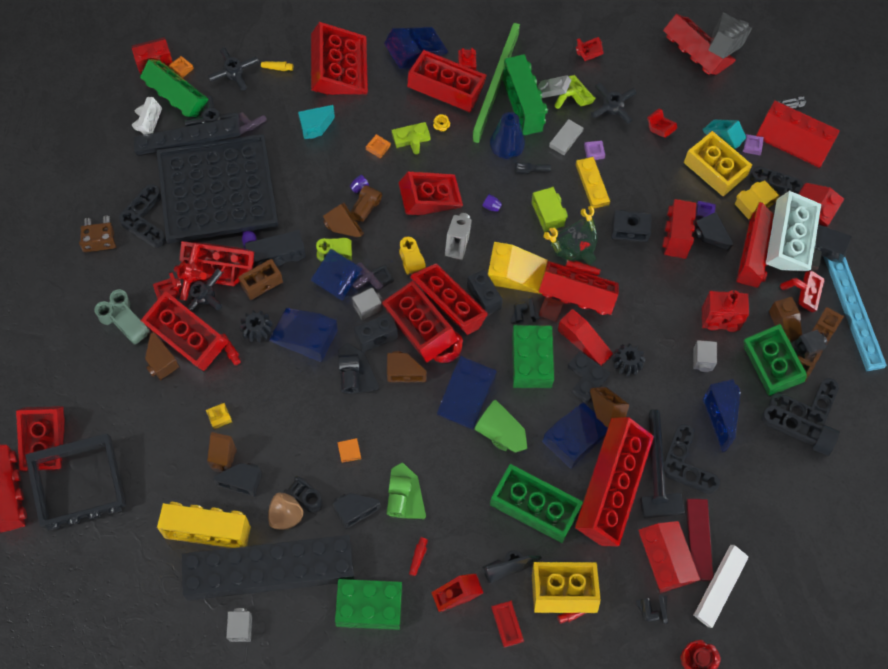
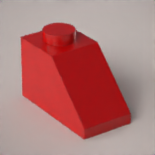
[431,573,483,612]

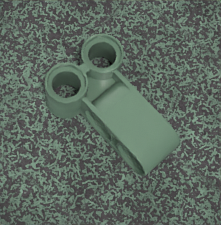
[94,289,150,345]

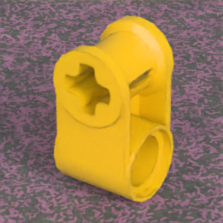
[399,237,426,275]

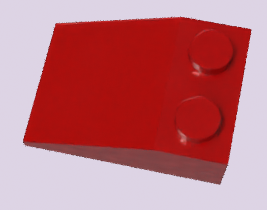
[399,171,463,215]
[16,406,65,471]

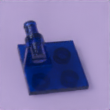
[311,249,362,301]

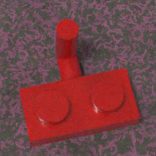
[780,270,824,312]

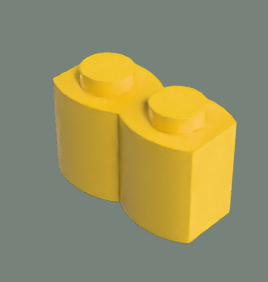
[735,181,779,219]

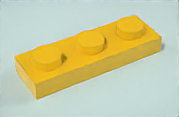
[576,157,610,209]

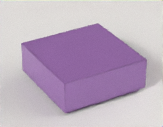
[743,134,764,155]
[584,141,605,160]

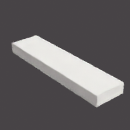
[693,545,748,628]

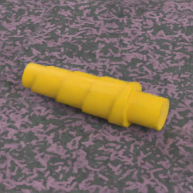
[261,61,293,71]

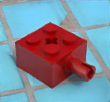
[702,290,749,332]

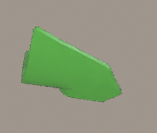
[475,400,527,453]
[387,462,426,519]

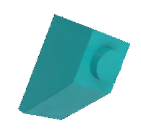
[298,105,335,139]
[703,120,746,149]

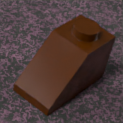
[323,203,364,237]
[769,297,802,342]
[145,332,179,380]
[387,351,426,382]
[590,387,629,427]
[207,432,237,473]

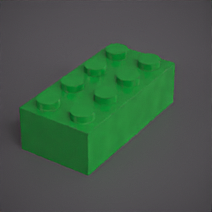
[502,54,547,136]
[490,464,583,543]

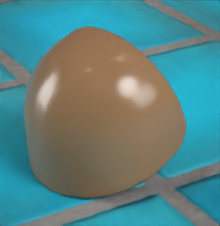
[268,493,303,529]

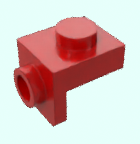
[576,37,604,61]
[648,109,678,138]
[153,272,182,299]

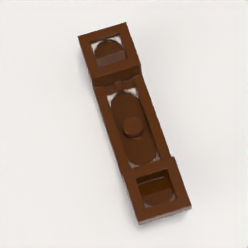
[797,307,844,382]

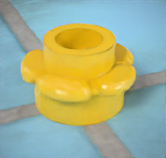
[433,114,450,131]

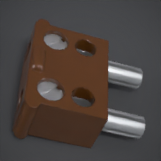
[79,215,116,252]

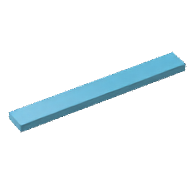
[823,256,887,372]

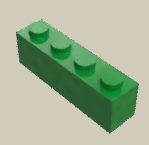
[140,59,208,118]

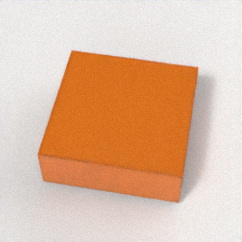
[169,56,194,78]
[366,134,391,158]
[337,438,361,463]

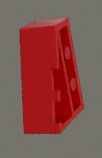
[662,199,696,259]

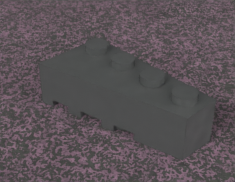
[709,12,752,59]

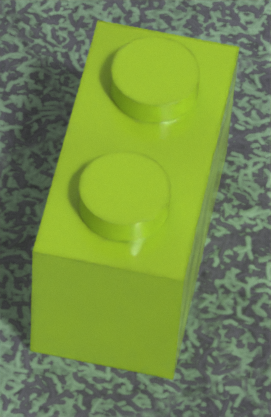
[531,187,568,232]

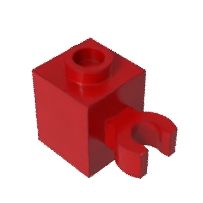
[458,48,476,71]

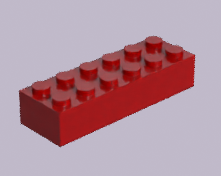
[575,417,654,546]

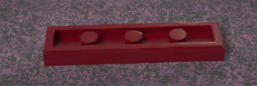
[686,499,713,581]

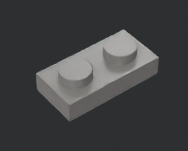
[537,75,571,98]

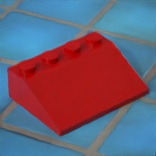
[311,22,368,95]

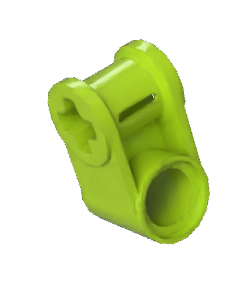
[316,238,352,262]

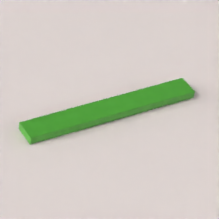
[473,23,520,143]

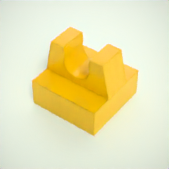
[206,403,232,429]

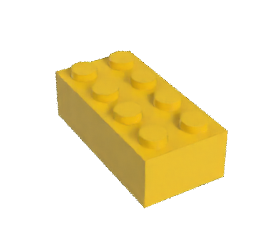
[157,502,251,548]

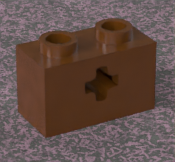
[238,259,283,300]

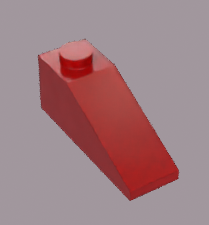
[557,309,613,366]

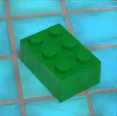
[743,324,807,396]
[512,325,554,388]
[335,579,402,630]

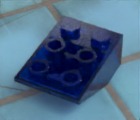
[384,27,448,68]

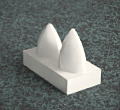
[132,97,162,135]

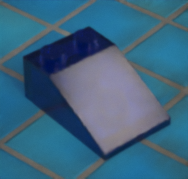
[269,308,338,362]
[437,356,497,429]
[702,379,741,453]
[543,402,608,469]

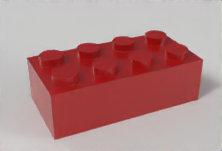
[382,281,458,363]
[140,291,229,371]

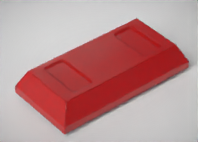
[491,601,524,648]

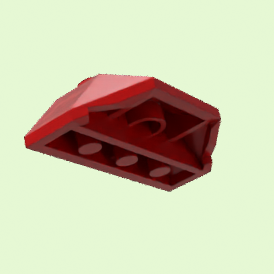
[180,241,254,286]

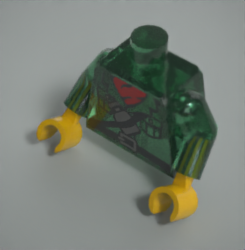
[544,206,598,265]

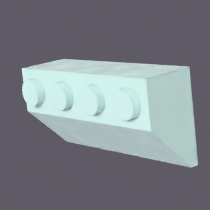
[766,191,821,271]

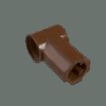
[350,185,382,222]

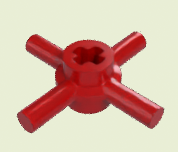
[174,244,207,301]

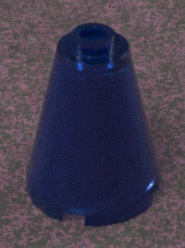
[490,112,525,159]

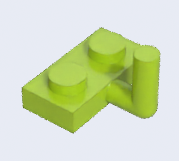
[554,75,596,109]
[392,122,430,154]

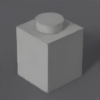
[352,288,383,320]
[693,340,717,372]
[227,608,252,642]

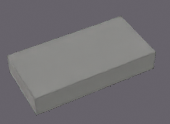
[549,120,583,155]

